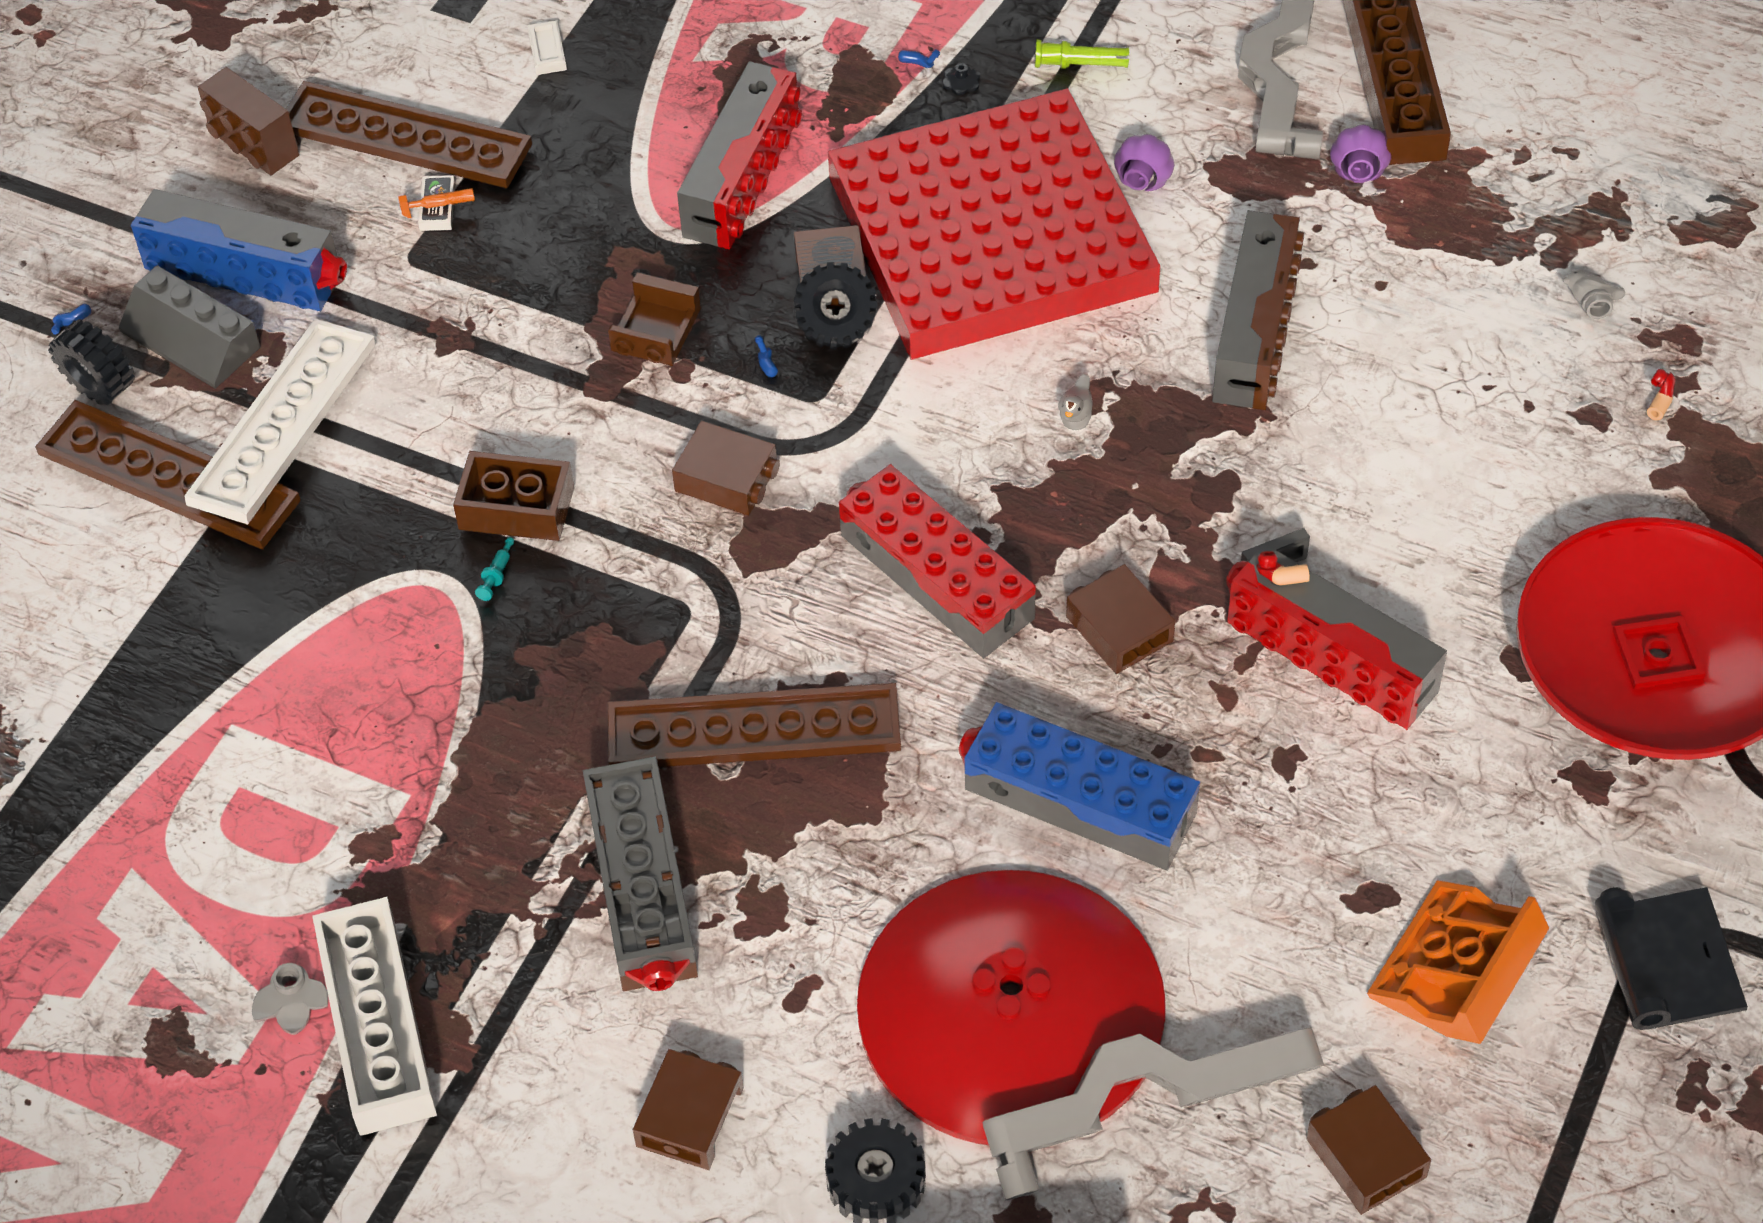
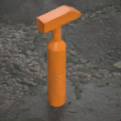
[398,188,475,218]

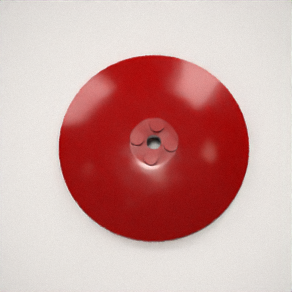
[1516,517,1763,760]
[857,870,1165,1145]

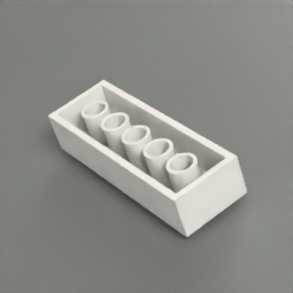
[312,897,437,1136]

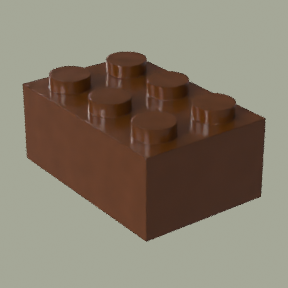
[197,67,299,176]
[453,451,574,541]

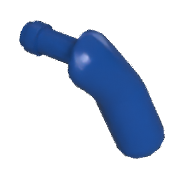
[898,49,940,68]
[51,304,92,334]
[755,335,778,378]

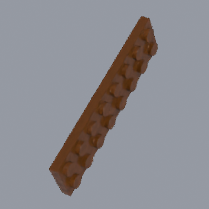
[286,81,532,188]
[35,400,301,550]
[608,683,901,767]

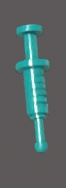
[475,537,514,601]

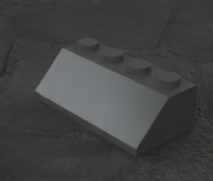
[119,265,260,389]

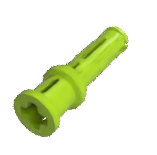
[1035,39,1129,69]

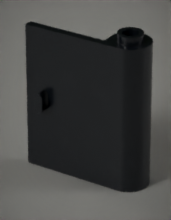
[1595,887,1748,1030]

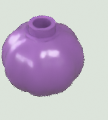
[1330,124,1391,183]
[1114,134,1175,191]

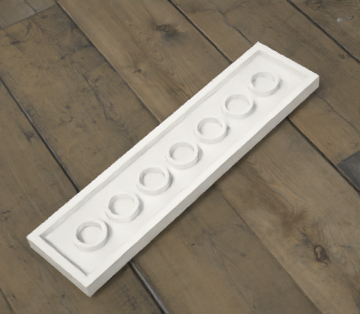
[185,319,375,524]

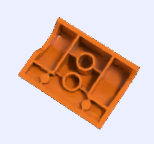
[1367,880,1549,1044]

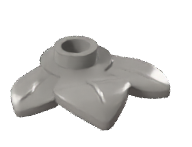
[252,963,329,1035]

